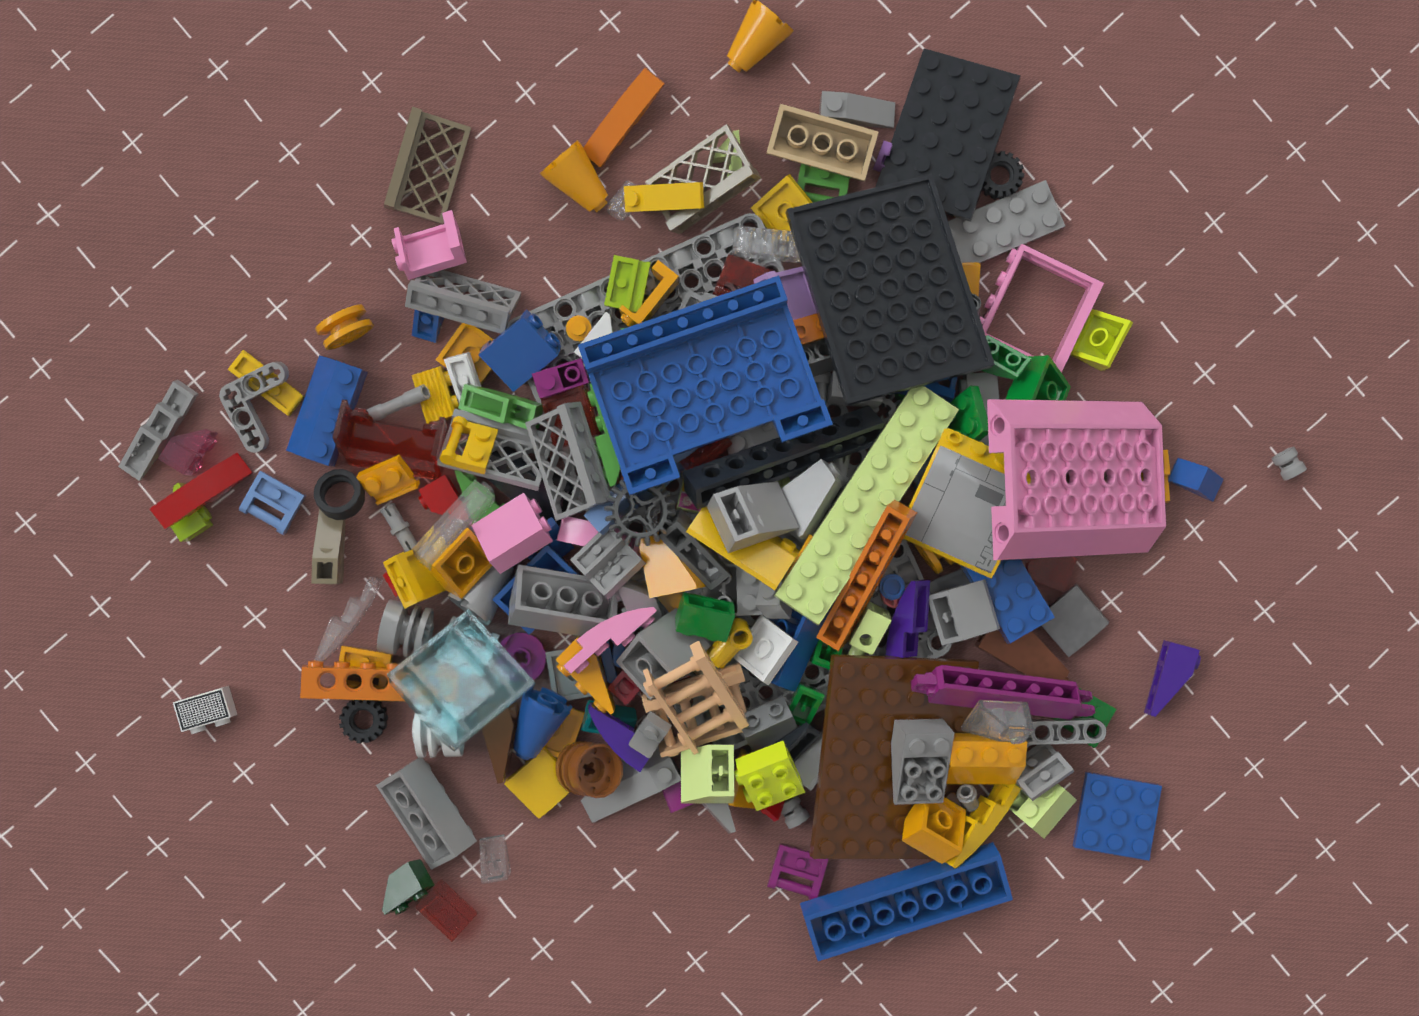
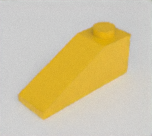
[624,182,704,212]

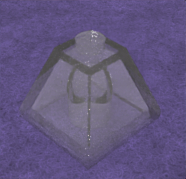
[961,700,1034,744]

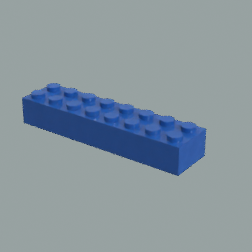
[911,449,1055,644]
[800,842,1013,961]

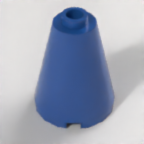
[513,685,572,760]

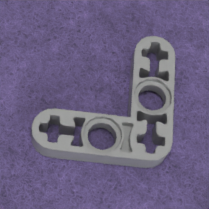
[219,362,289,453]

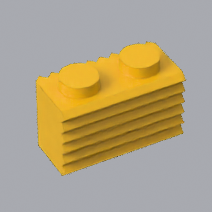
[411,366,459,425]

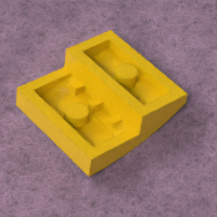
[504,747,569,819]

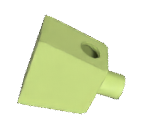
[847,601,891,656]

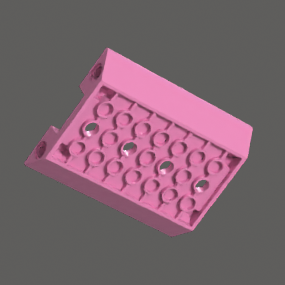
[987,399,1166,560]

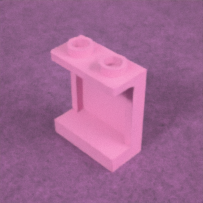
[392,210,467,280]

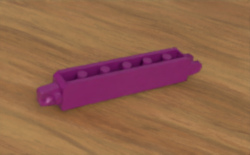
[911,665,1095,720]

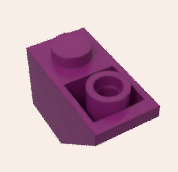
[532,358,589,401]

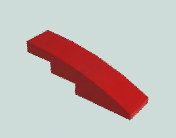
[149,453,253,530]

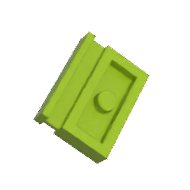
[604,255,651,312]

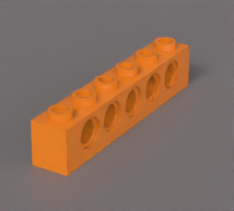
[816,500,917,651]
[300,661,459,703]

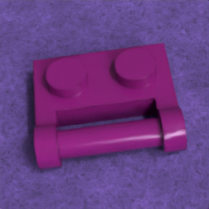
[767,843,829,900]

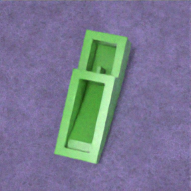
[458,384,545,429]

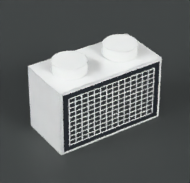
[173,686,237,734]

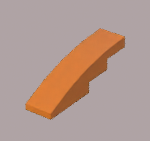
[583,68,665,167]

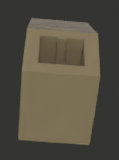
[311,509,345,584]

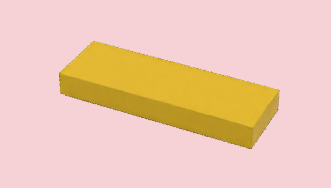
[228,350,305,416]

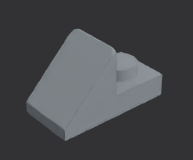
[628,711,672,758]

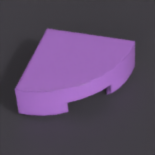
[873,141,893,172]

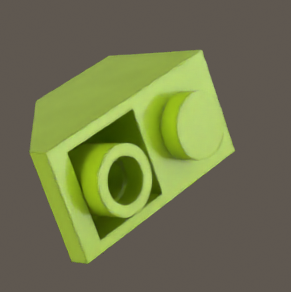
[171,483,213,542]

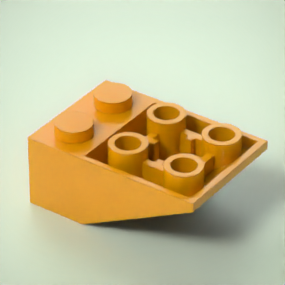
[556,636,616,714]

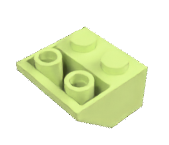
[681,745,734,803]
[1009,784,1077,839]

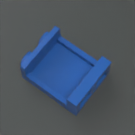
[479,310,561,392]

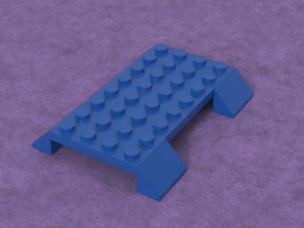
[578,275,833,495]

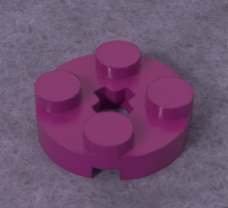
[496,632,546,683]

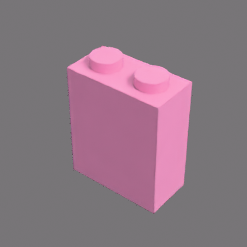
[471,493,553,574]

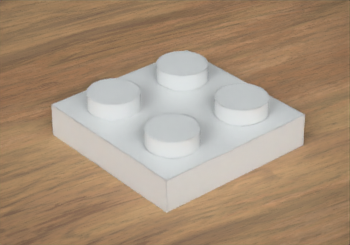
[733,615,798,685]

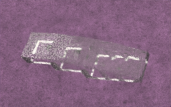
[313,576,383,662]

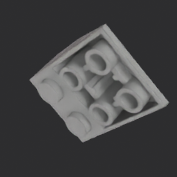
[707,482,799,553]
[685,563,763,616]
[891,719,954,805]

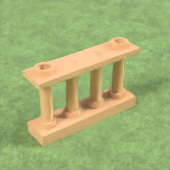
[643,641,749,755]
[641,662,747,758]

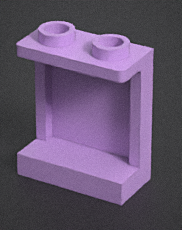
[753,267,817,320]

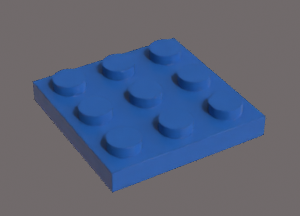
[1073,772,1162,861]

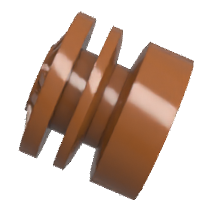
[556,741,623,798]

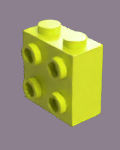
[734,741,805,811]

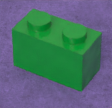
[675,592,735,642]

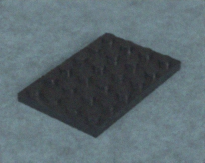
[876,48,1021,222]

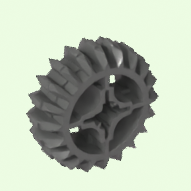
[604,480,676,547]

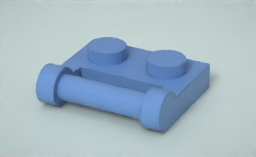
[239,471,306,535]

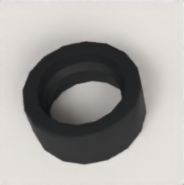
[314,469,365,520]

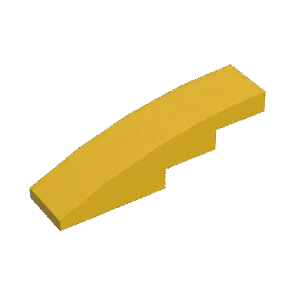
[945,784,1021,868]

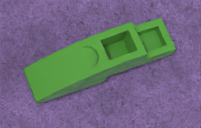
[587,384,622,488]

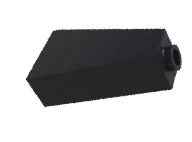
[487,447,575,526]

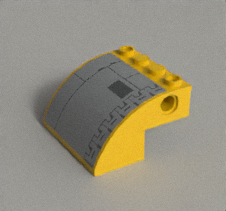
[904,428,1031,579]

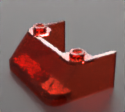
[333,399,448,480]

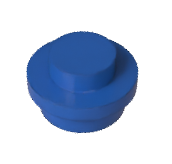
[879,574,905,600]

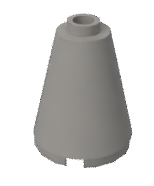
[447,566,514,626]

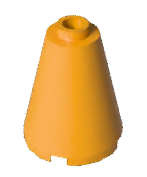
[727,0,794,73]
[540,140,608,212]

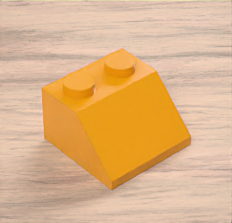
[431,528,492,599]
[902,797,966,864]

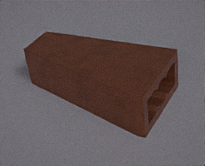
[974,630,1070,681]

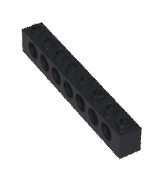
[683,405,884,510]

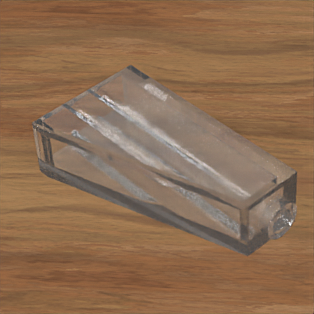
[412,480,495,571]

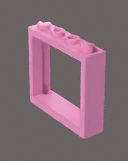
[979,244,1104,373]

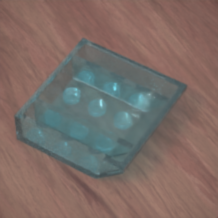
[387,609,536,752]

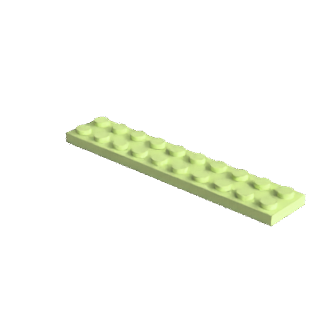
[774,386,959,625]

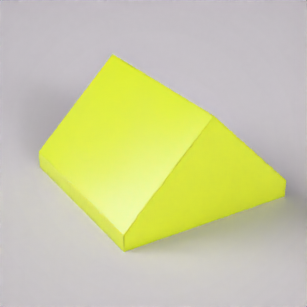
[1070,309,1133,371]

